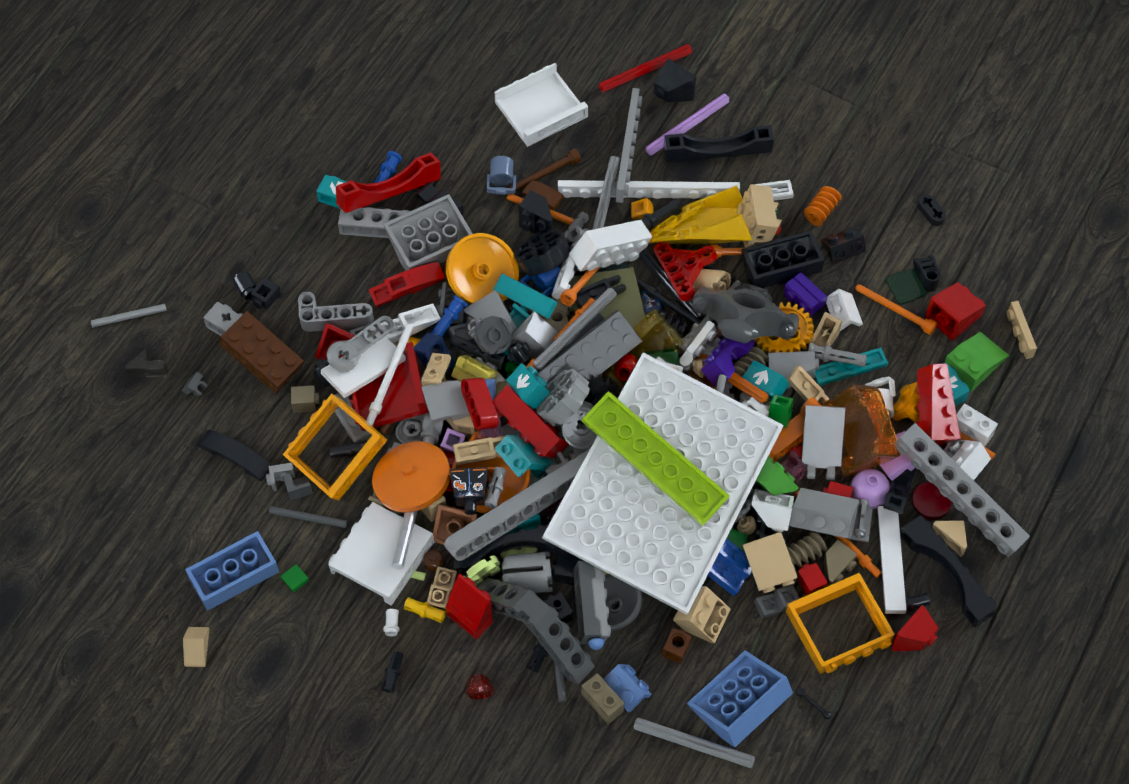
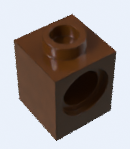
[662,628,692,664]

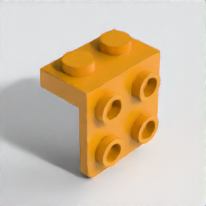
[892,382,919,423]

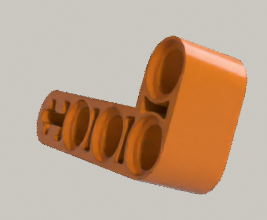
[768,397,822,463]

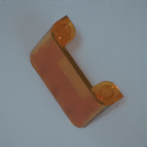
[821,384,901,476]

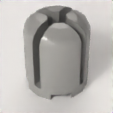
[502,552,553,593]

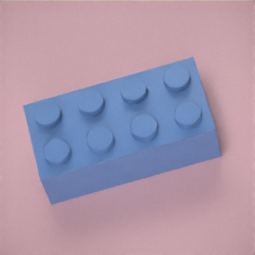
[185,531,279,611]

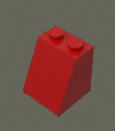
[925,282,986,341]

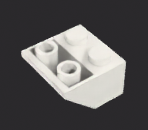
[931,440,991,480]

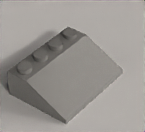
[383,194,473,271]

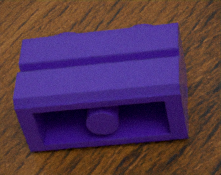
[784,272,827,317]

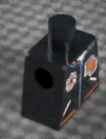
[449,467,489,515]

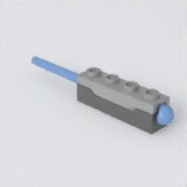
[573,561,611,650]

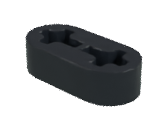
[918,194,946,226]

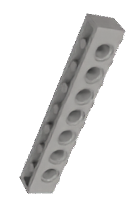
[894,423,1030,557]

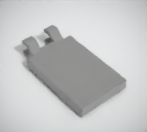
[801,405,845,480]

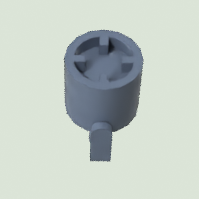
[486,156,516,195]

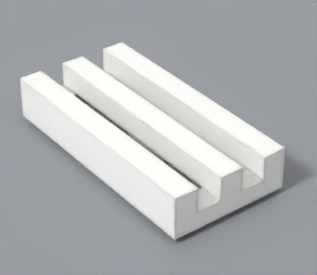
[755,180,794,201]

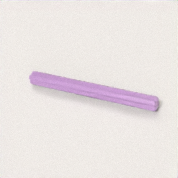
[646,94,729,155]

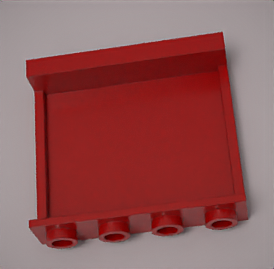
[350,342,429,431]

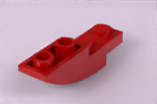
[369,262,446,308]

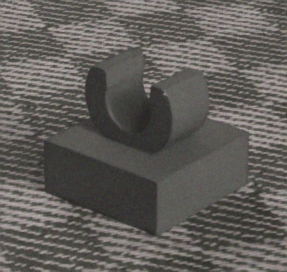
[181,372,207,397]

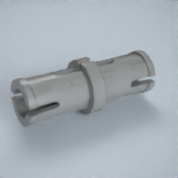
[484,467,507,509]

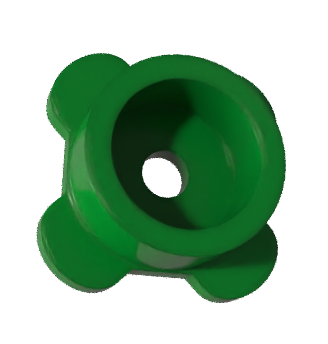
[504,361,519,377]

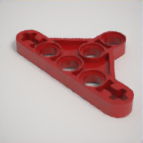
[654,242,717,301]

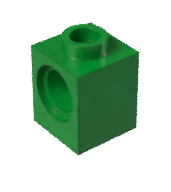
[768,395,794,428]

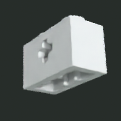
[956,403,998,447]

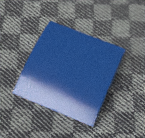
[707,538,752,596]

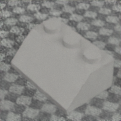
[789,488,859,539]

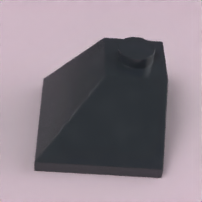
[654,59,696,102]

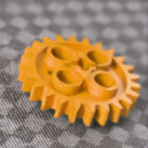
[754,302,814,354]

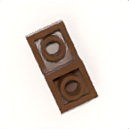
[522,180,564,210]

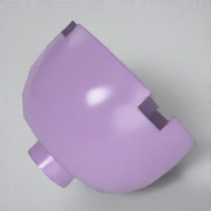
[851,469,890,509]

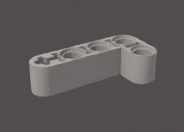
[298,292,374,332]

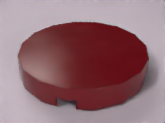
[912,482,952,520]

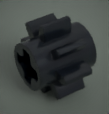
[506,341,531,365]

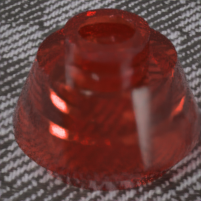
[466,674,494,700]

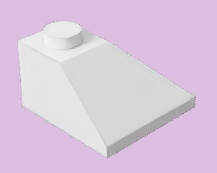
[752,489,794,532]

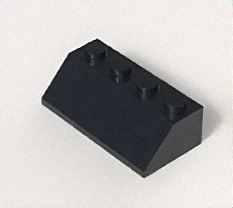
[741,230,825,288]

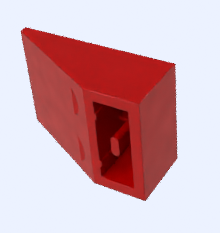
[445,574,493,640]

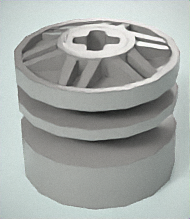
[561,401,598,449]

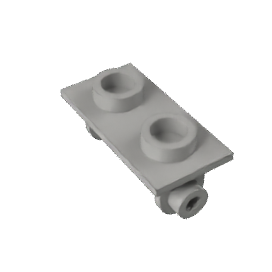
[852,499,873,542]

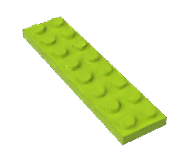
[582,391,730,526]

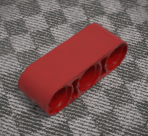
[461,378,498,430]

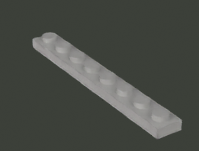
[616,88,642,203]

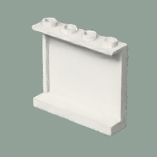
[495,63,588,147]
[328,502,435,606]

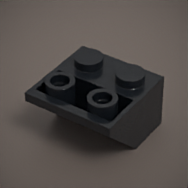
[519,190,552,234]

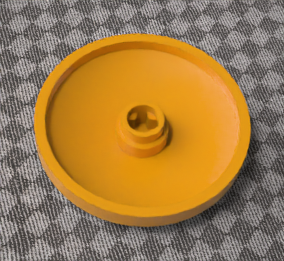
[446,233,519,305]

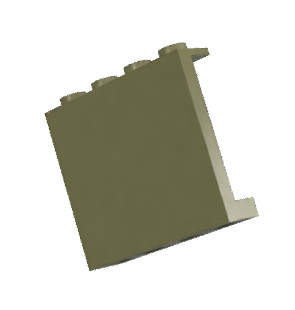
[568,267,648,341]

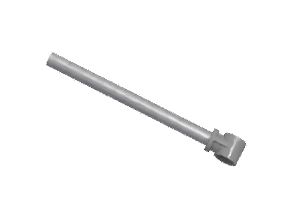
[392,413,444,570]

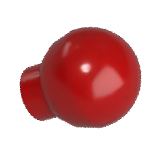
[615,354,639,381]

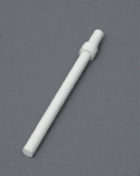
[366,323,414,426]

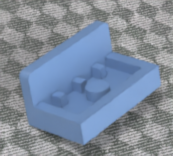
[603,664,652,712]

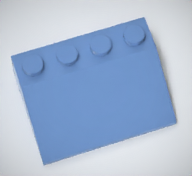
[687,651,793,747]

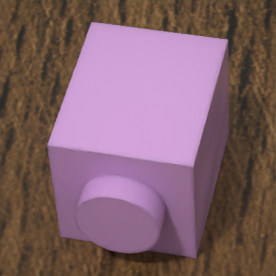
[440,428,466,454]

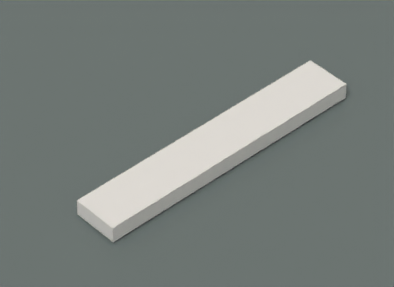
[877,506,906,614]

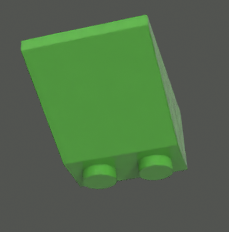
[944,332,1009,391]

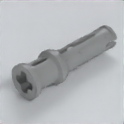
[808,342,867,367]

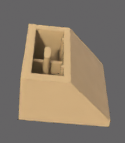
[673,586,731,643]

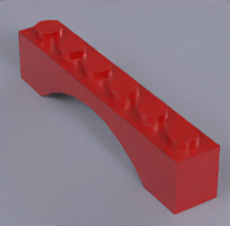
[336,153,441,213]

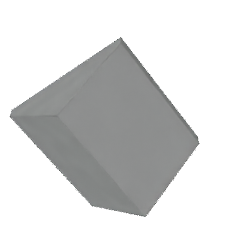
[511,311,559,359]

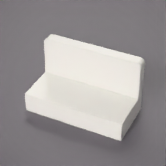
[826,289,863,331]

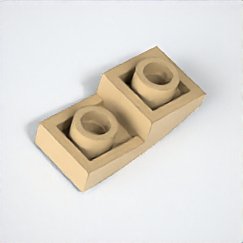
[427,567,457,609]

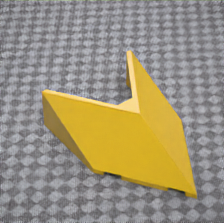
[648,185,752,245]

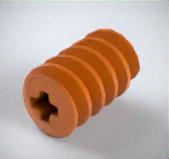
[804,186,842,226]

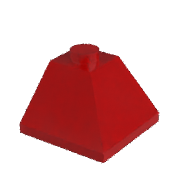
[891,605,938,652]

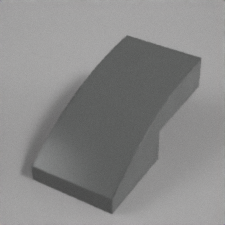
[753,585,800,619]

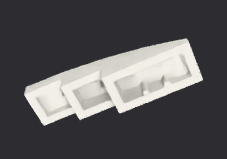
[367,304,441,343]

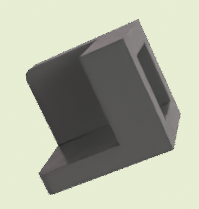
[283,473,313,501]

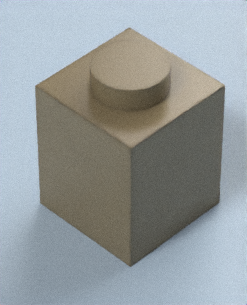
[291,386,320,413]

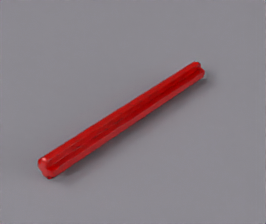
[599,44,692,92]

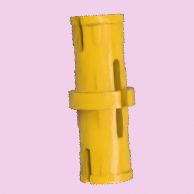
[404,597,446,623]

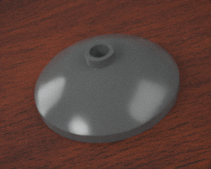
[604,574,643,631]

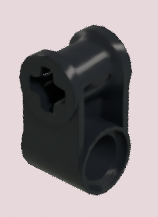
[913,255,941,292]

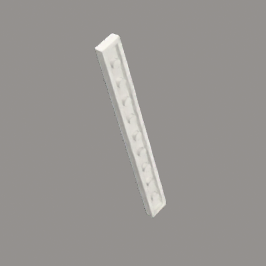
[558,180,740,199]

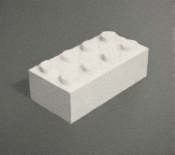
[569,220,652,271]

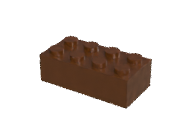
[220,311,304,394]

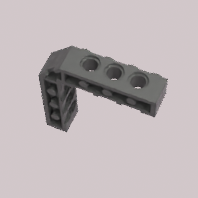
[478,577,595,684]

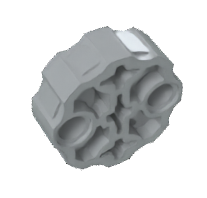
[536,368,590,426]

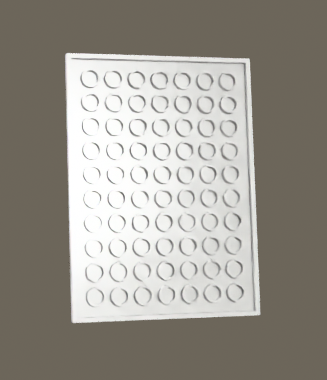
[542,353,784,614]

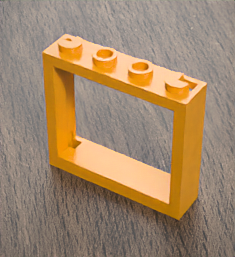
[283,394,388,501]
[786,573,895,674]

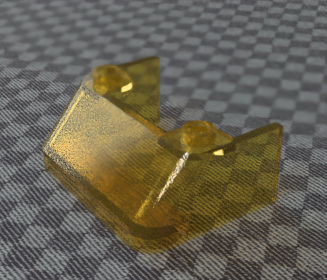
[606,309,685,390]

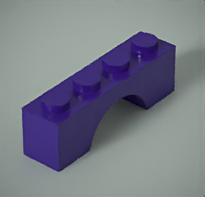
[701,337,755,387]

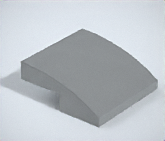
[421,381,470,423]

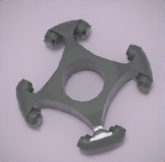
[692,283,799,343]

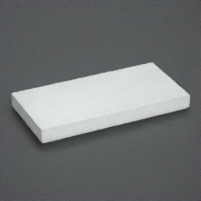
[321,336,406,398]

